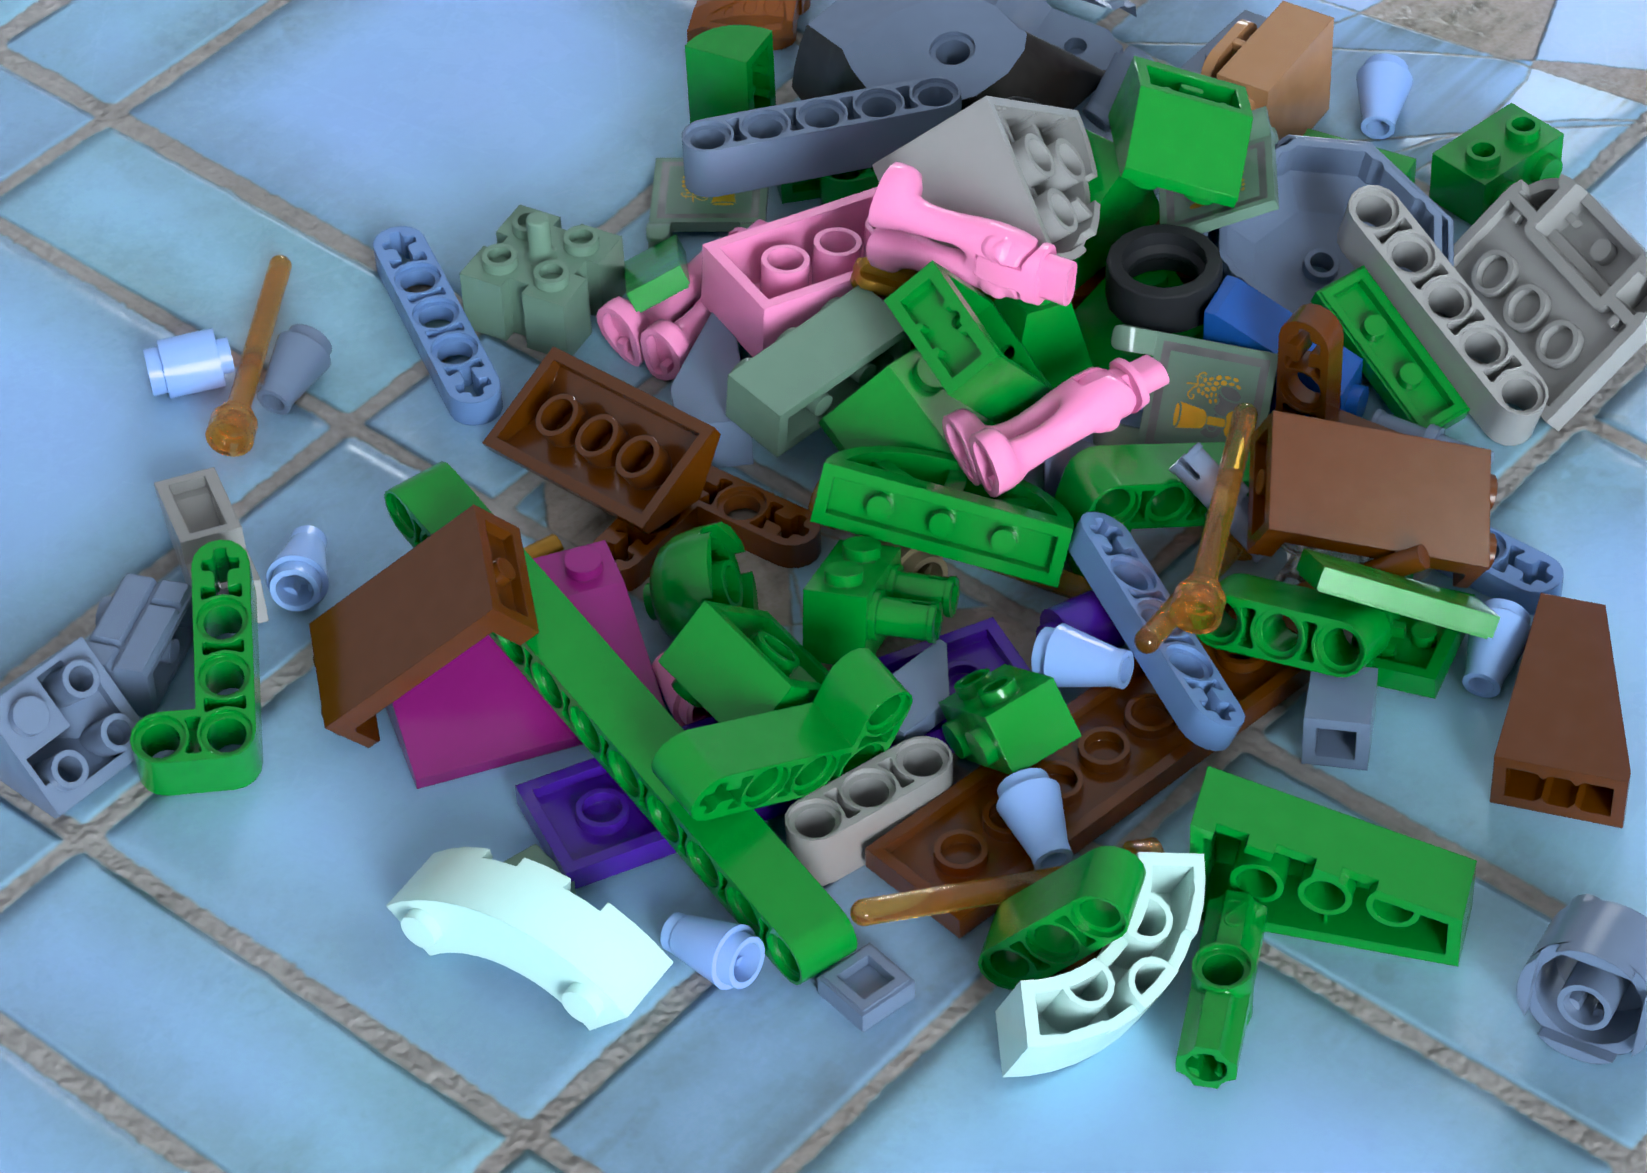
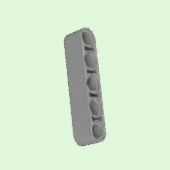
[1337,185,1549,446]

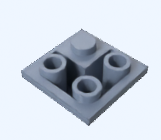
[0,637,141,819]

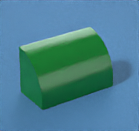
[685,25,776,123]

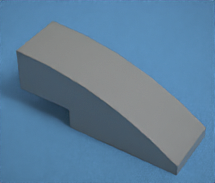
[154,467,269,624]

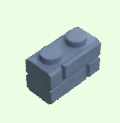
[85,573,193,717]

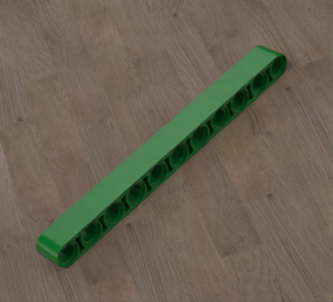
[384,461,858,985]

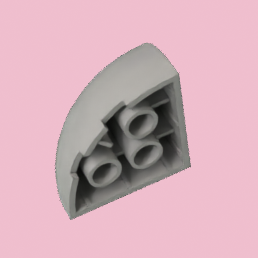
[872,96,1101,261]

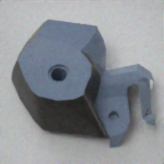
[792,0,1137,110]

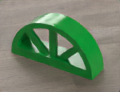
[810,446,1074,588]

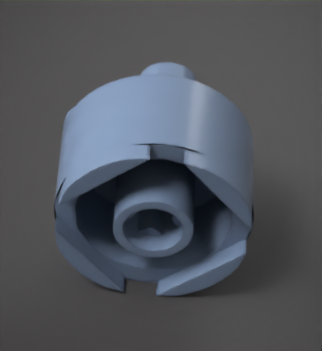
[1516,894,1647,1064]

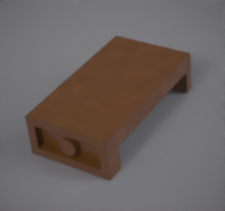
[1247,410,1498,589]
[309,504,539,748]

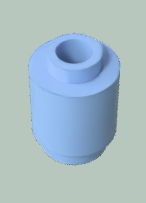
[143,328,235,399]

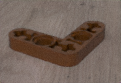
[1275,303,1400,433]
[593,465,822,592]

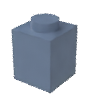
[1301,667,1378,771]

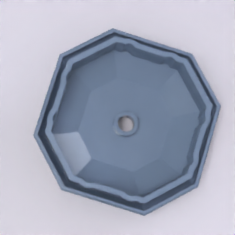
[1202,134,1454,313]

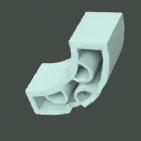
[386,847,673,1030]
[995,852,1206,1077]

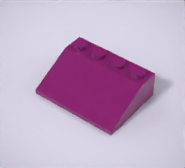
[385,540,666,789]

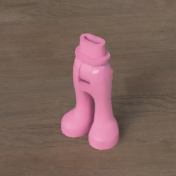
[866,162,1077,306]
[596,219,768,381]
[942,355,1169,498]

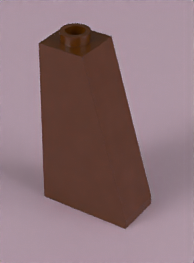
[1490,593,1631,828]

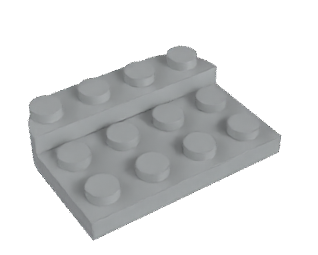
[1454,174,1647,431]

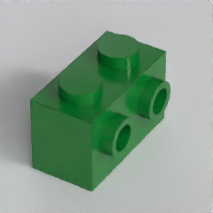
[1429,103,1564,225]
[938,664,1082,775]

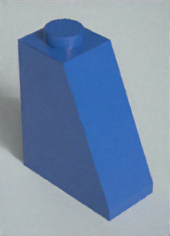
[1203,275,1369,418]

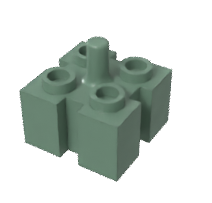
[459,205,626,356]

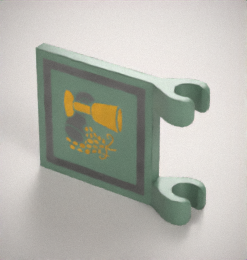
[1159,106,1279,234]
[646,158,769,249]
[1093,324,1278,446]

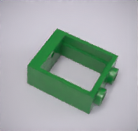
[884,260,1053,424]

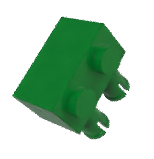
[802,536,960,665]

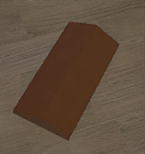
[482,346,721,534]

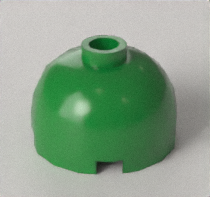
[643,522,759,641]

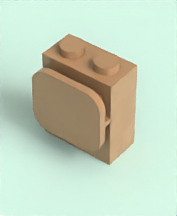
[1201,1,1334,140]

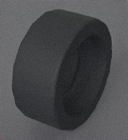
[1105,224,1223,333]

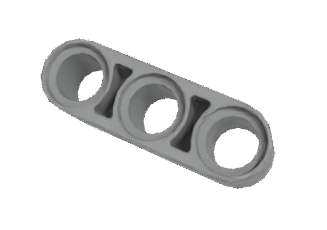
[785,736,953,886]

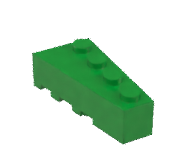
[1189,766,1477,967]

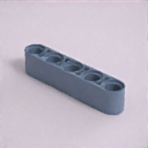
[681,76,962,198]

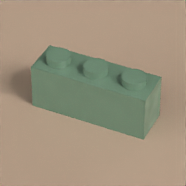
[726,286,912,458]

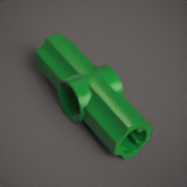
[1175,890,1268,1089]

